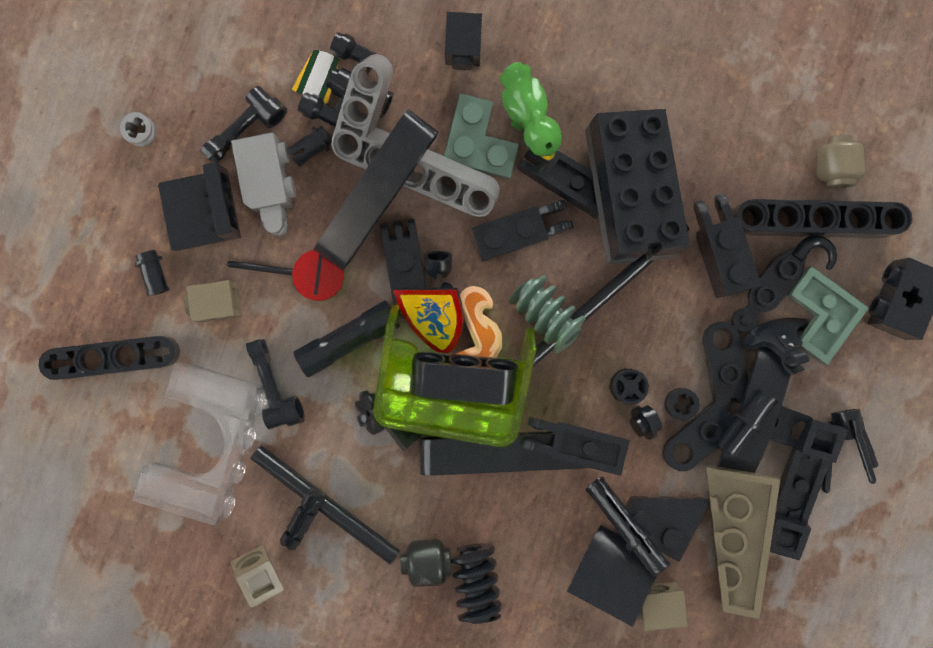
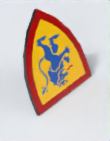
[393,282,464,353]

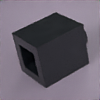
[445,12,482,70]

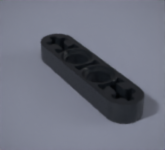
[38,336,180,380]

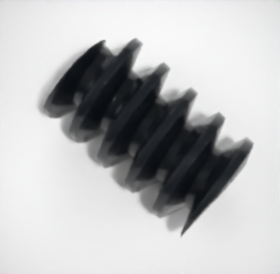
[451,543,502,624]

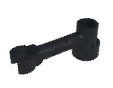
[200,86,287,163]
[246,339,305,430]

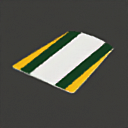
[292,50,339,104]

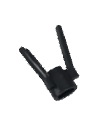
[823,409,878,493]

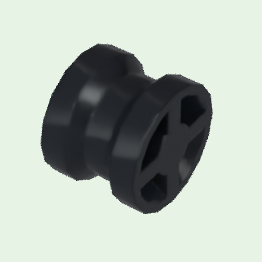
[609,368,649,405]

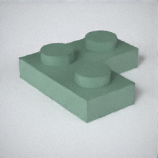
[444,93,519,180]
[786,266,869,365]

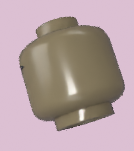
[816,135,866,189]

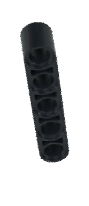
[314,109,439,271]
[732,199,913,238]
[419,431,588,476]

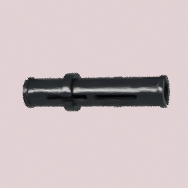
[586,476,671,578]

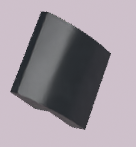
[567,525,658,627]

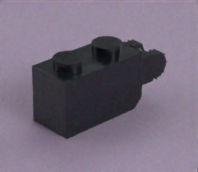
[693,193,761,298]

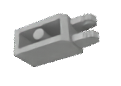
[231,133,296,237]

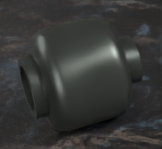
[400,539,451,587]

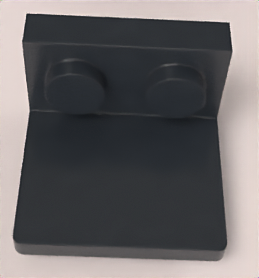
[158,162,241,251]

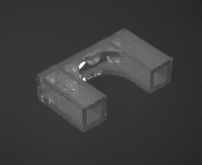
[133,362,267,526]

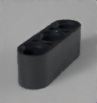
[409,351,518,404]

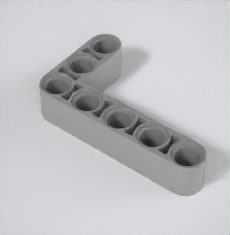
[331,54,500,217]

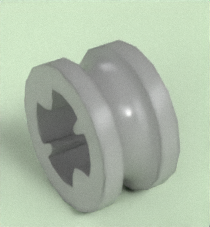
[120,112,157,147]

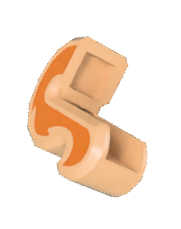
[457,286,502,358]

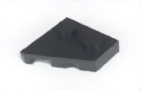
[626,496,710,562]

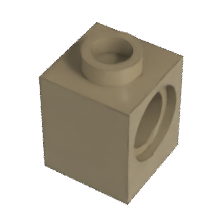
[183,280,242,323]
[230,545,284,608]
[637,582,688,632]

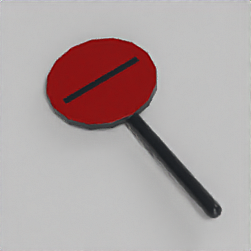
[227,250,344,301]

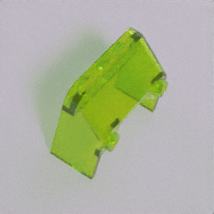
[373,304,536,447]

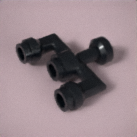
[298,32,394,127]

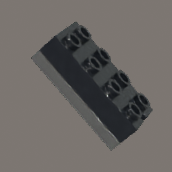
[585,109,690,264]

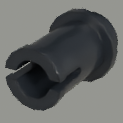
[287,126,332,167]
[134,250,170,297]

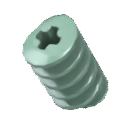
[508,275,585,353]

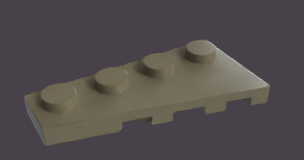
[706,465,780,619]

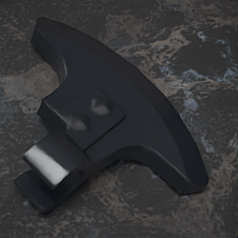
[743,318,809,375]

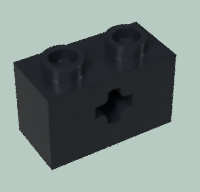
[867,258,933,340]

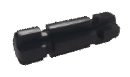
[280,488,325,551]

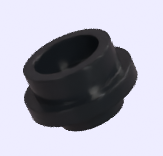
[630,405,662,440]

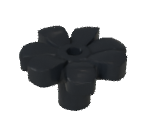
[355,390,393,435]

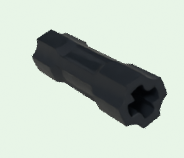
[293,300,401,378]

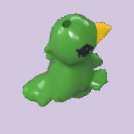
[499,62,562,161]

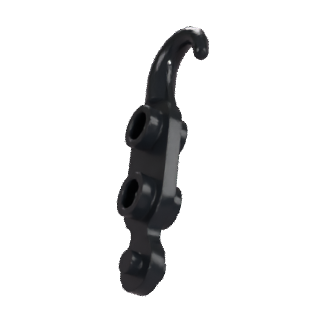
[731,235,837,333]

